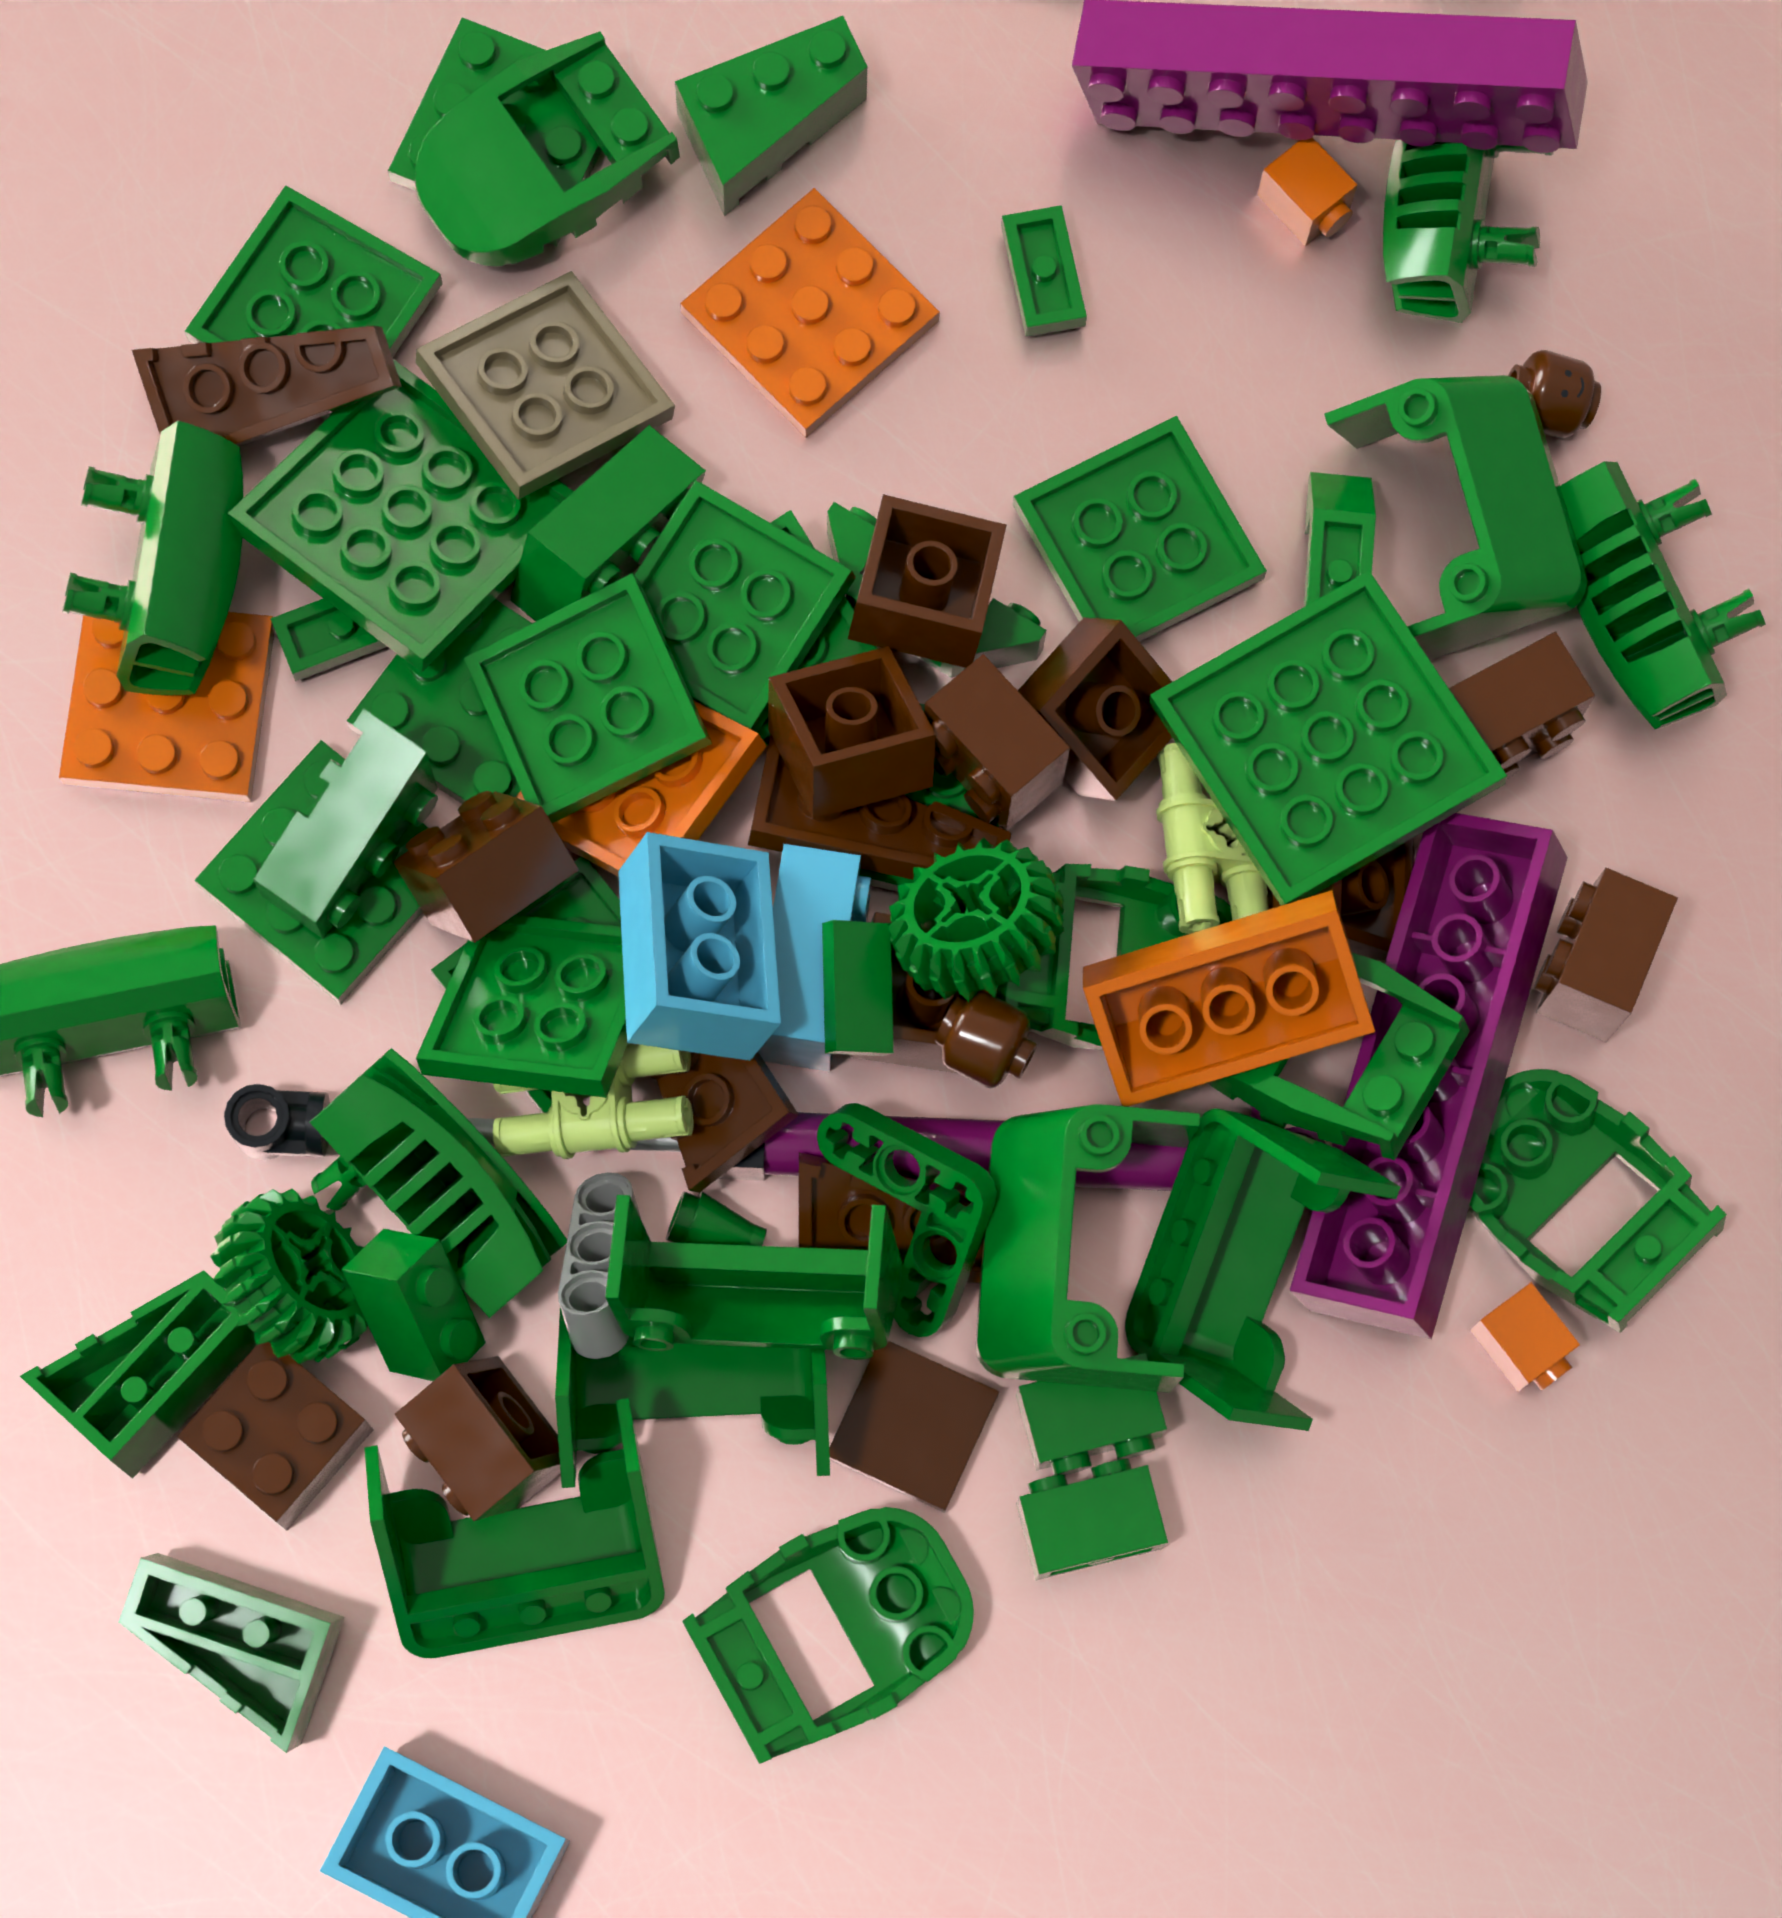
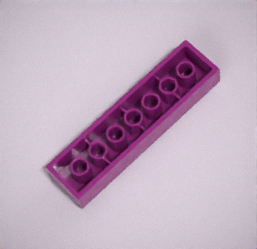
[1072,0,1588,153]
[1289,813,1568,1340]

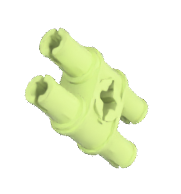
[1156,743,1269,934]
[493,1043,693,1159]

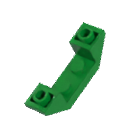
[1304,472,1376,607]
[827,502,1047,678]

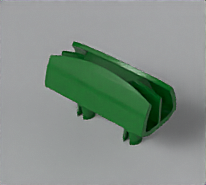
[1383,140,1553,323]
[62,421,244,695]
[1560,461,1766,729]
[0,925,241,1117]
[309,1048,567,1318]

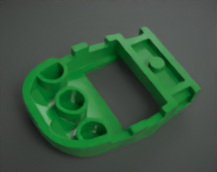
[415,31,680,267]
[997,864,1232,1050]
[1208,952,1470,1160]
[1469,1069,1727,1333]
[682,1507,974,1764]

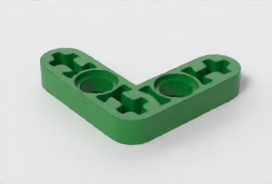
[817,1103,997,1337]

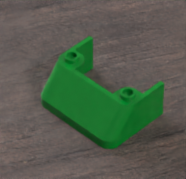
[1324,375,1587,660]
[975,1104,1200,1393]
[1125,1108,1401,1431]
[605,1195,903,1360]
[555,1308,830,1488]
[364,1398,665,1658]

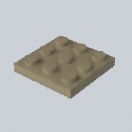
[415,271,675,500]

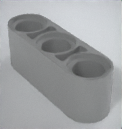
[558,1172,642,1359]

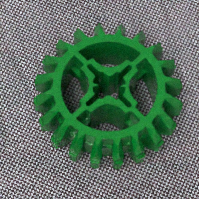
[888,837,1065,1002]
[210,1189,368,1364]

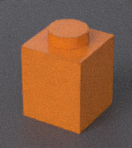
[1257,137,1358,246]
[1470,1282,1580,1392]

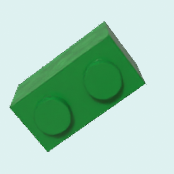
[341,1229,486,1381]
[1016,1353,1167,1476]
[1016,1459,1168,1580]

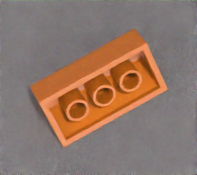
[1083,890,1375,1107]

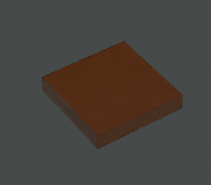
[829,1340,1000,1513]

